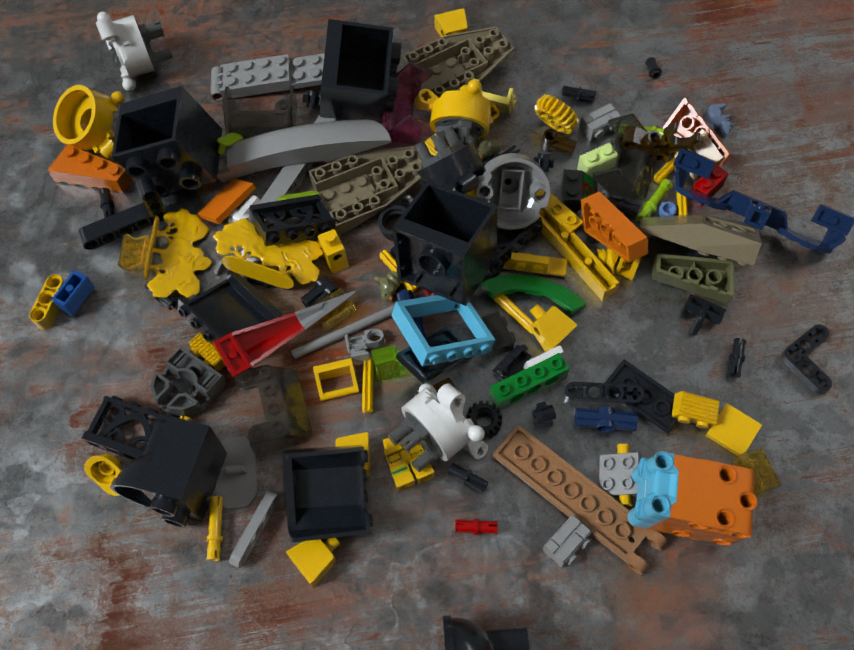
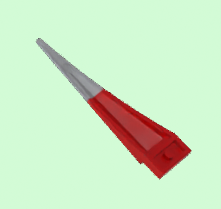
[213,291,356,378]

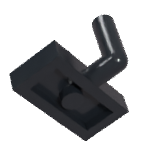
[684,294,726,335]

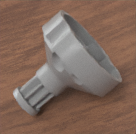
[475,153,550,229]

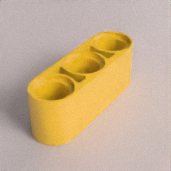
[29,274,65,330]

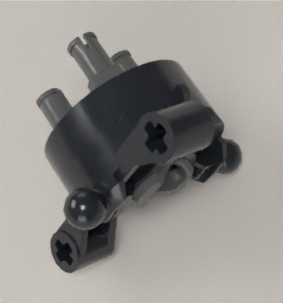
[414,126,486,194]

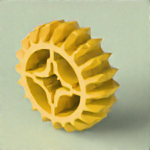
[534,94,579,135]

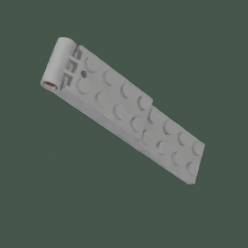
[211,53,325,101]

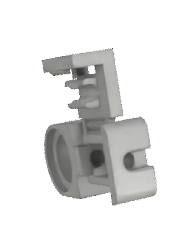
[345,329,384,363]

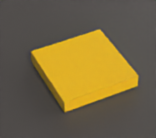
[705,403,762,458]

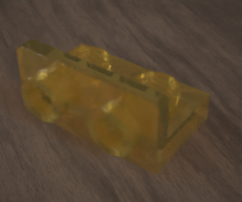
[733,448,782,496]

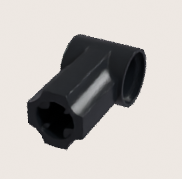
[300,276,340,308]

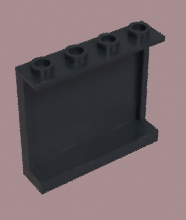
[177,270,283,351]

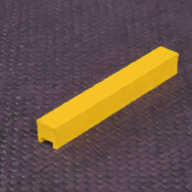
[539,209,619,301]

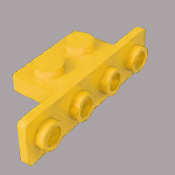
[536,190,583,234]
[497,253,567,277]

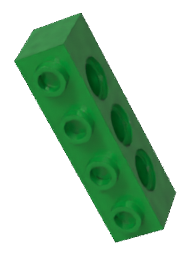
[489,353,570,411]

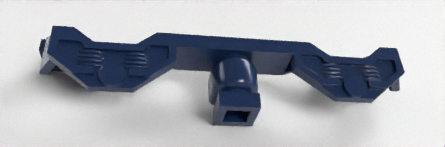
[673,147,854,254]

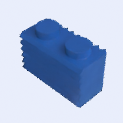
[51,270,95,316]

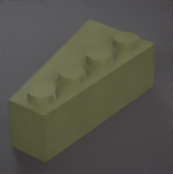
[652,254,734,304]

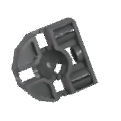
[150,346,227,418]

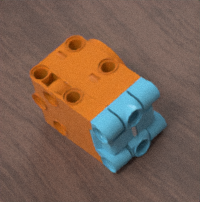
[628,451,758,546]

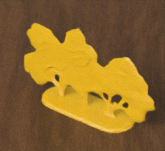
[144,208,213,298]
[213,218,323,289]

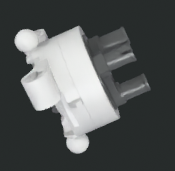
[96,12,173,91]
[388,383,488,472]

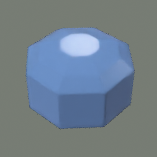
[658,201,678,217]

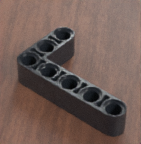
[78,177,167,250]

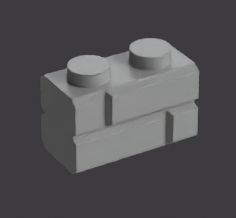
[579,103,621,140]
[543,515,592,567]

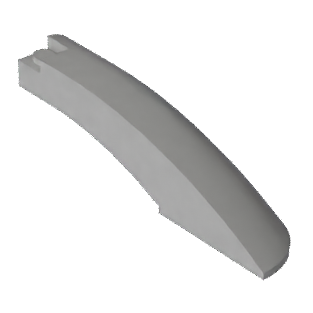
[217,119,392,183]

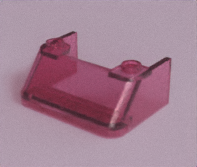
[381,61,432,142]

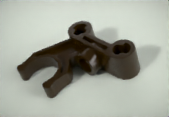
[622,122,700,163]

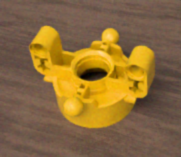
[53,85,125,161]

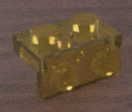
[118,234,151,274]
[314,288,358,332]

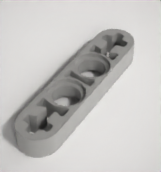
[229,489,280,568]

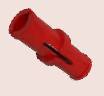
[455,518,498,535]

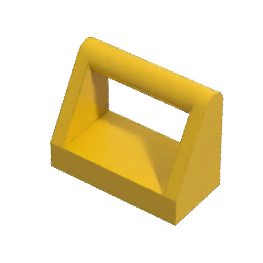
[313,358,359,401]

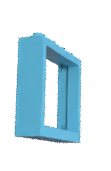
[391,295,495,367]

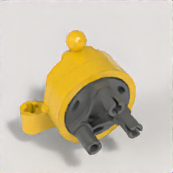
[414,79,499,152]

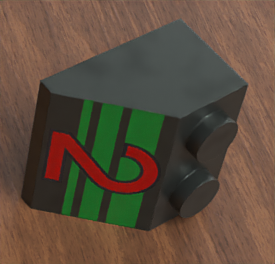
[561,169,598,212]

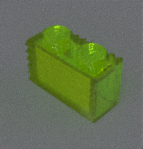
[371,345,403,382]

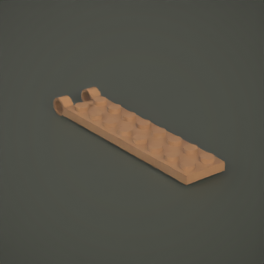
[492,425,667,575]

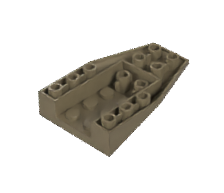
[402,26,514,98]
[309,146,423,237]
[639,214,762,266]

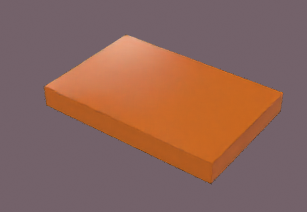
[197,178,256,224]

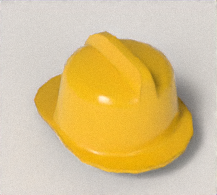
[84,454,121,496]

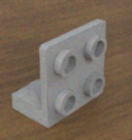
[599,452,646,498]

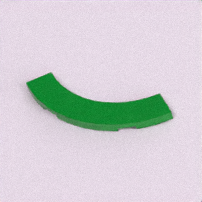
[480,275,587,315]

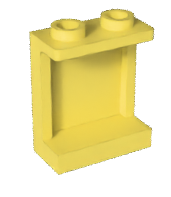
[473,78,517,115]

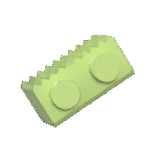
[577,143,618,177]

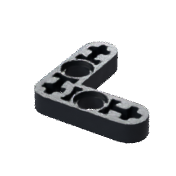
[781,324,832,394]

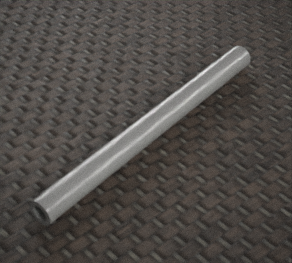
[291,304,395,359]

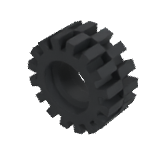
[466,400,502,440]

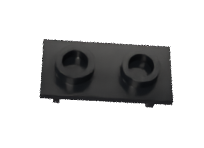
[492,344,532,380]

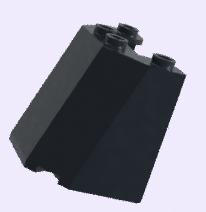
[282,445,373,542]

